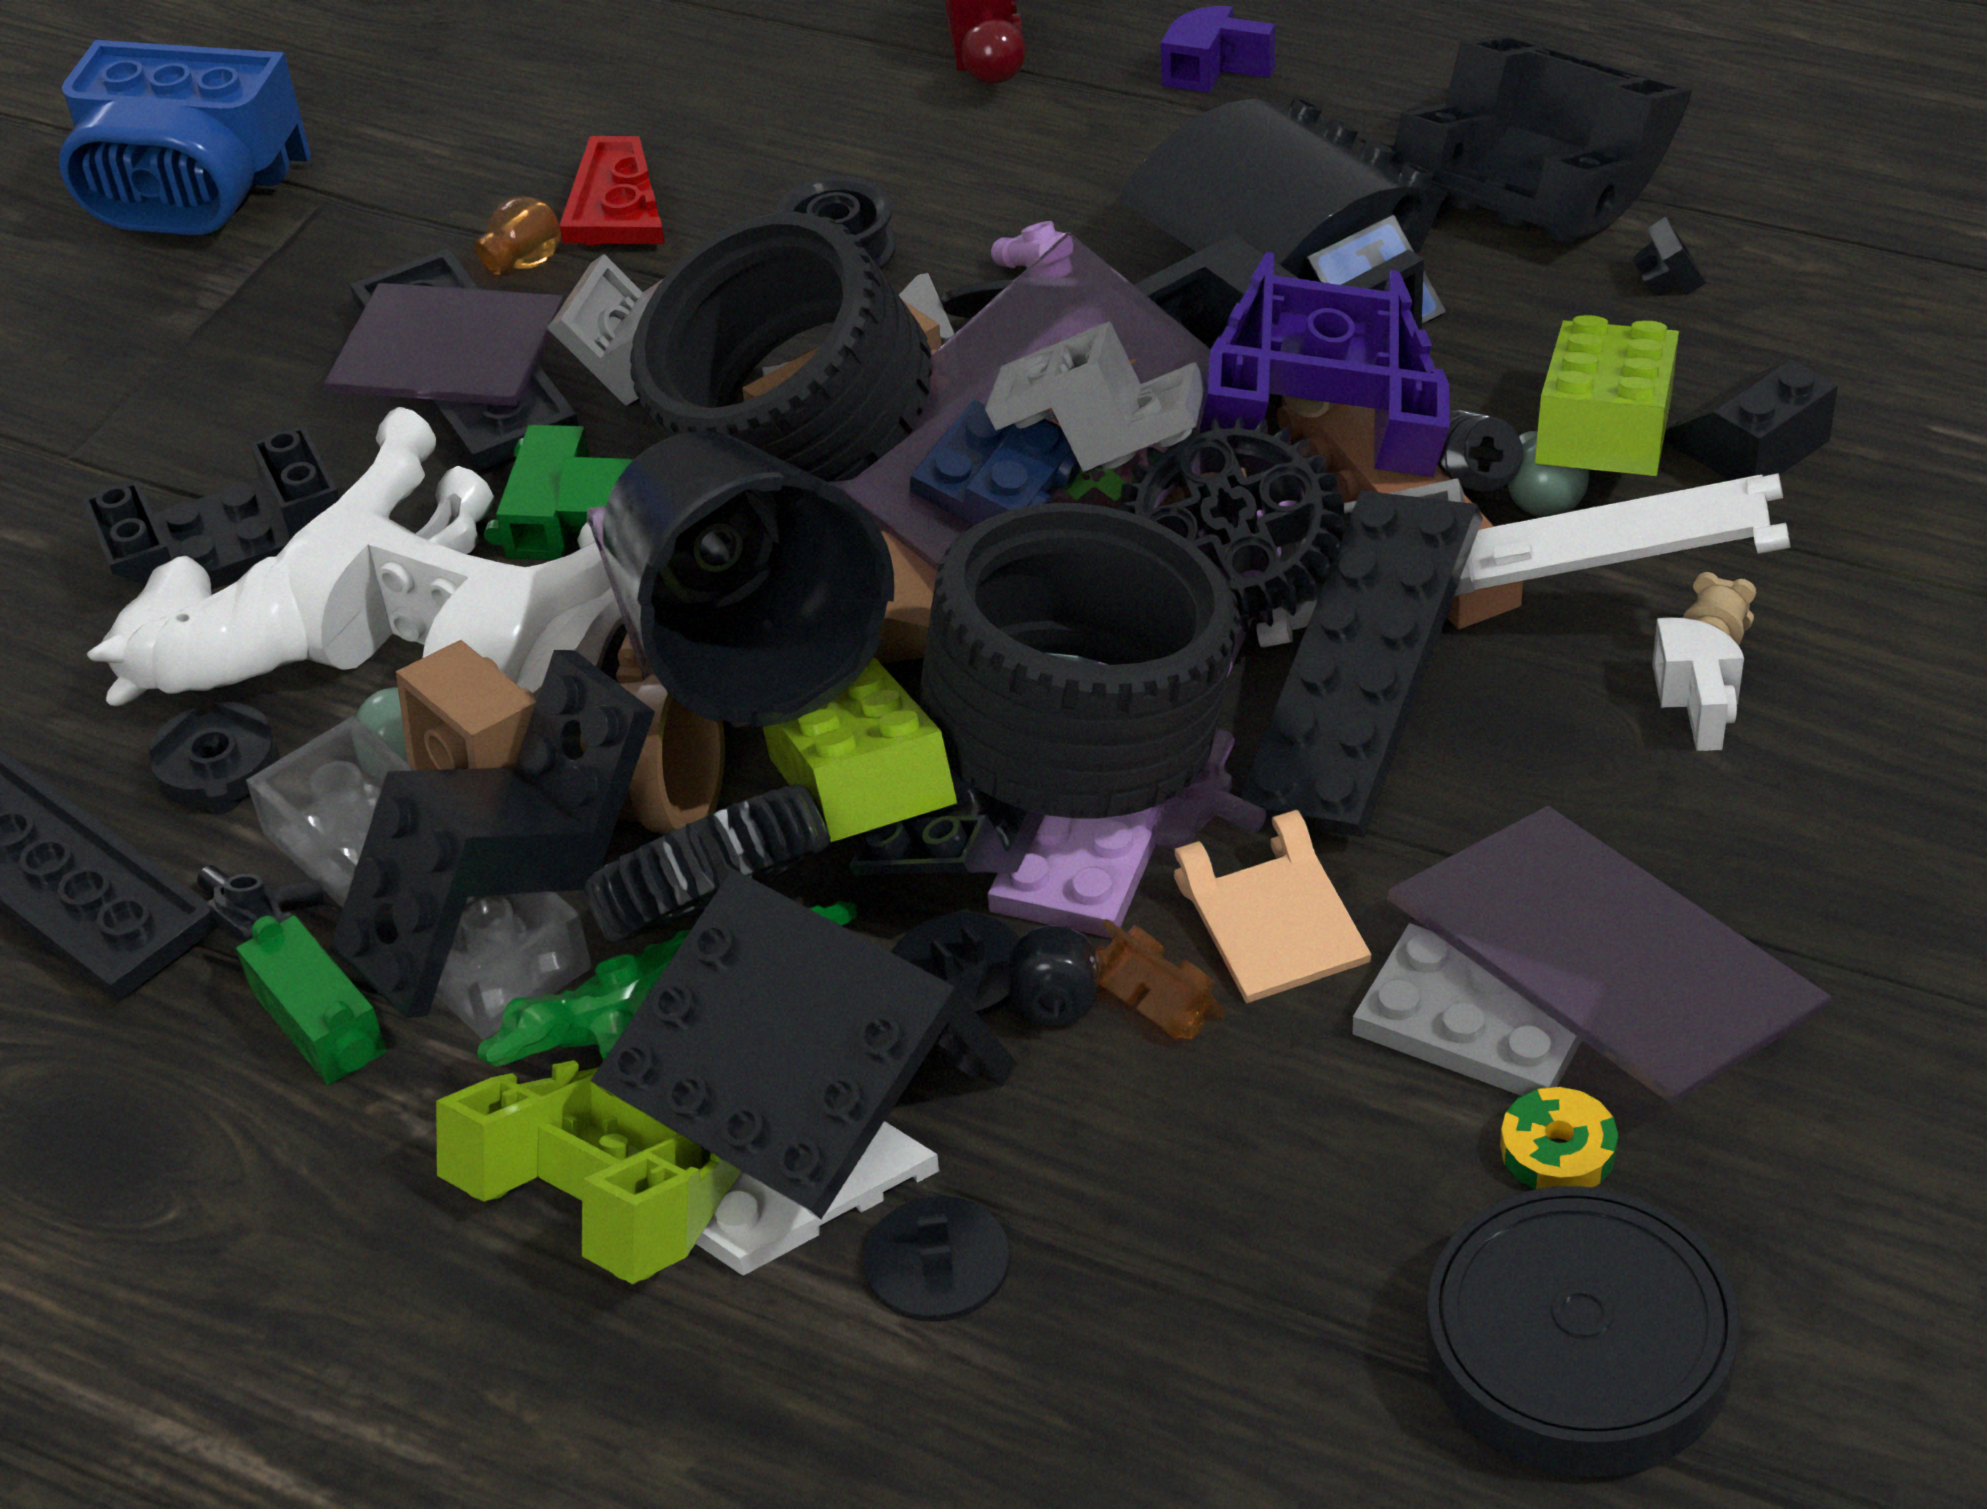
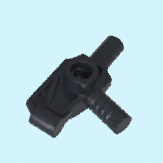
[197,865,324,942]

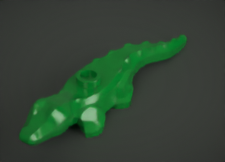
[477,900,858,1067]

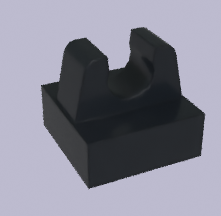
[1633,217,1706,295]

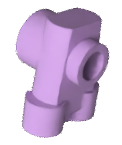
[991,221,1074,280]

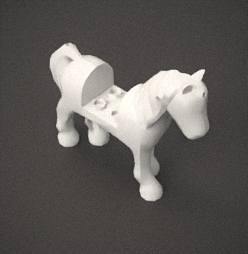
[87,407,631,706]

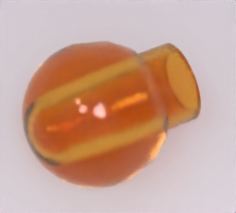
[473,196,560,276]

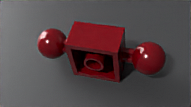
[945,0,1026,84]

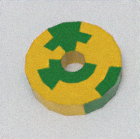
[1500,1087,1618,1190]

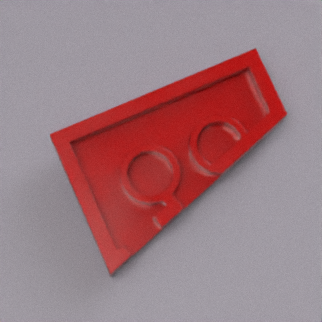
[559,136,665,246]

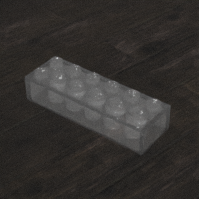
[246,716,592,1040]

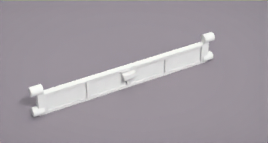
[1257,473,1791,648]

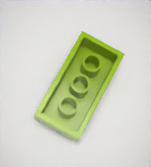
[1535,315,1679,476]
[762,656,957,842]

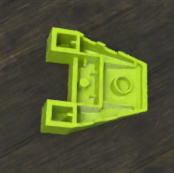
[436,1060,741,1284]

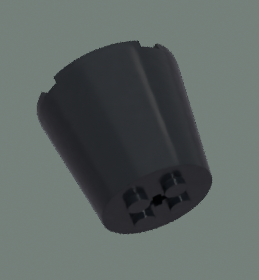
[602,431,895,727]

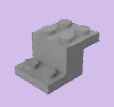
[547,254,663,406]
[985,321,1206,472]

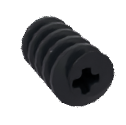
[1437,410,1523,492]

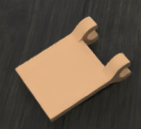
[1174,810,1371,1004]

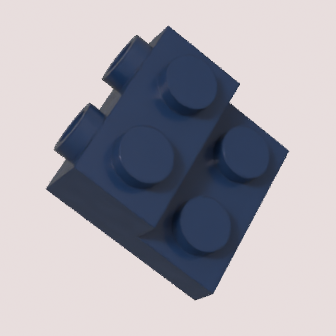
[909,399,1081,525]

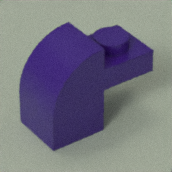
[1160,6,1275,93]

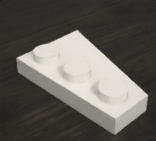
[695,1121,939,1276]

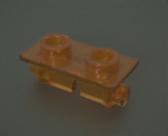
[1095,919,1226,1040]

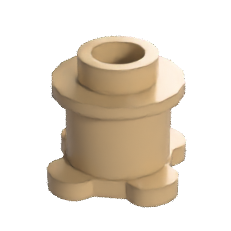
[1683,572,1756,646]

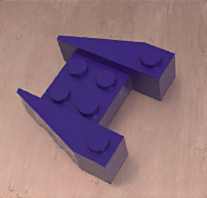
[1197,252,1450,477]

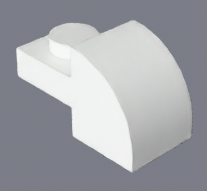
[1652,618,1744,751]

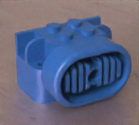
[59,40,311,235]

